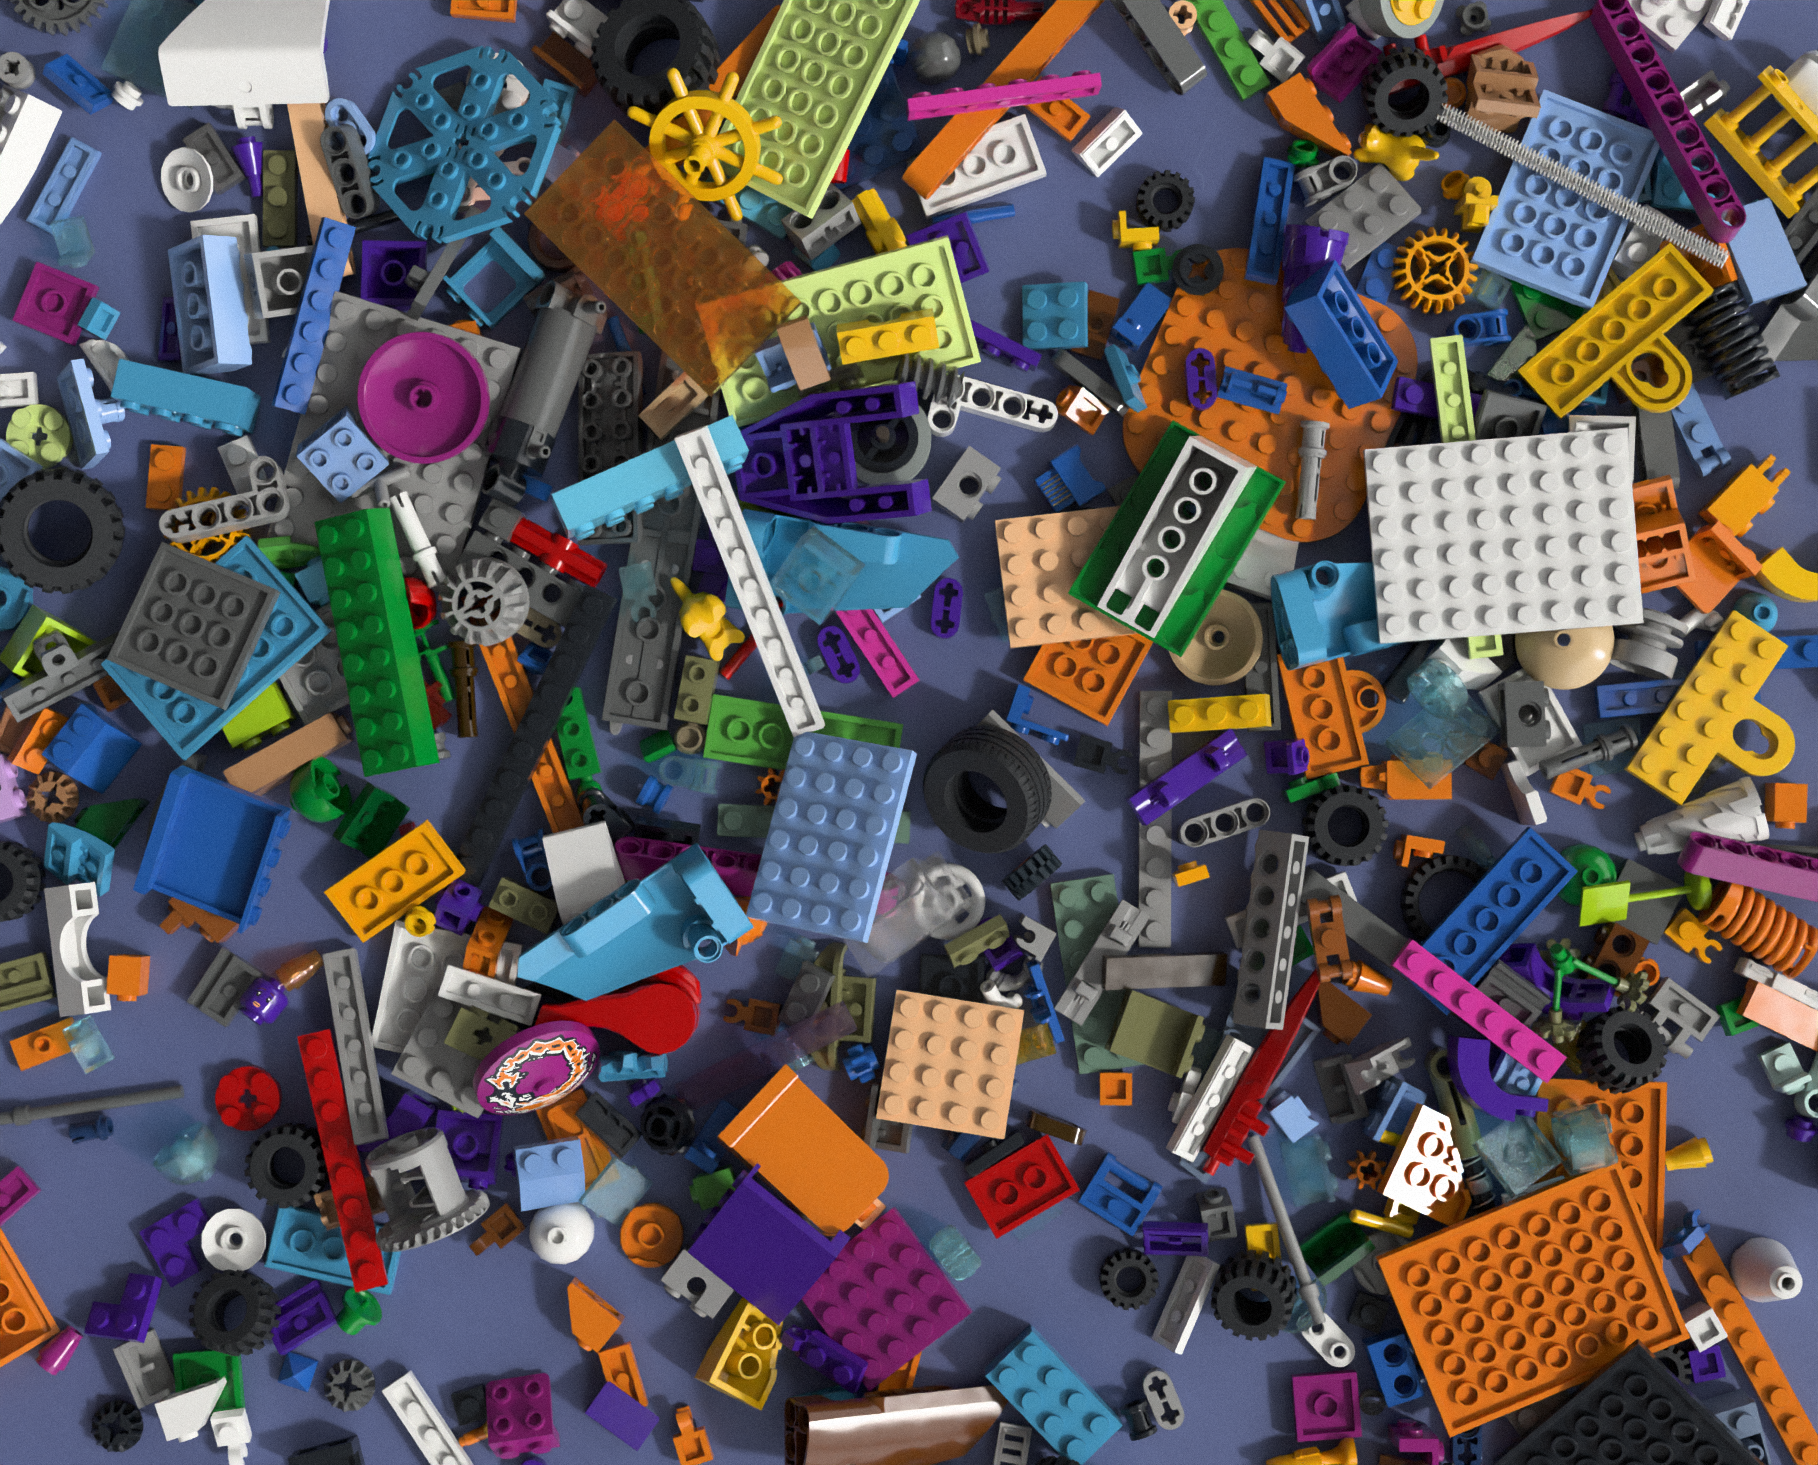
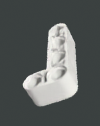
[928,375,1058,437]

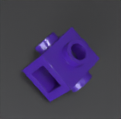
[434,879,484,936]

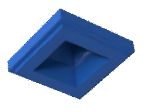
[517,642,553,675]
[277,1351,319,1392]

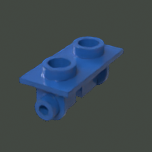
[1217,366,1287,415]

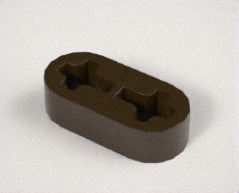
[1024,1109,1087,1146]

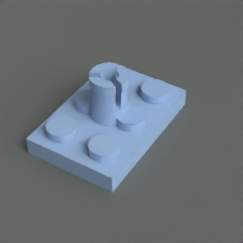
[56,358,125,470]

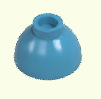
[1733,592,1778,632]

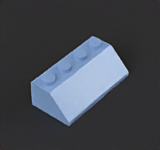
[168,235,252,376]

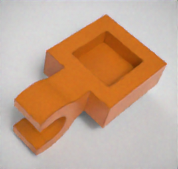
[673,1405,714,1465]

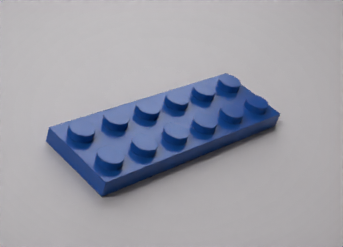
[1397,827,1578,1015]

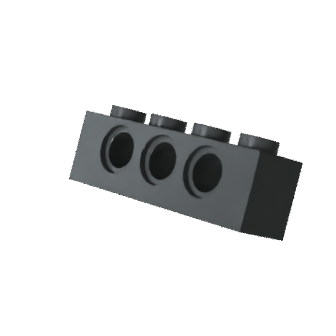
[456,530,585,628]

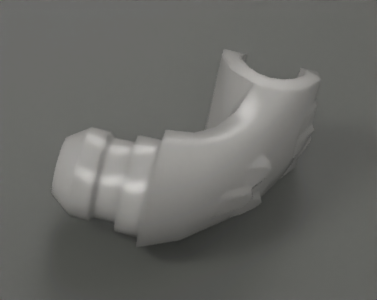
[985,955,1043,992]

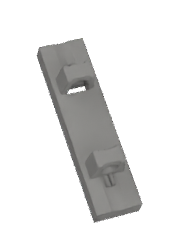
[1054,899,1150,1026]

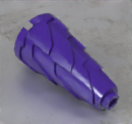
[1281,224,1350,354]

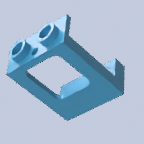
[443,226,547,330]

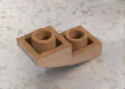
[776,315,831,390]

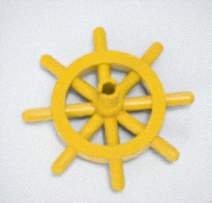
[627,68,783,221]

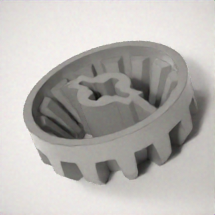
[438,557,530,646]

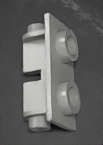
[1663,69,1730,118]

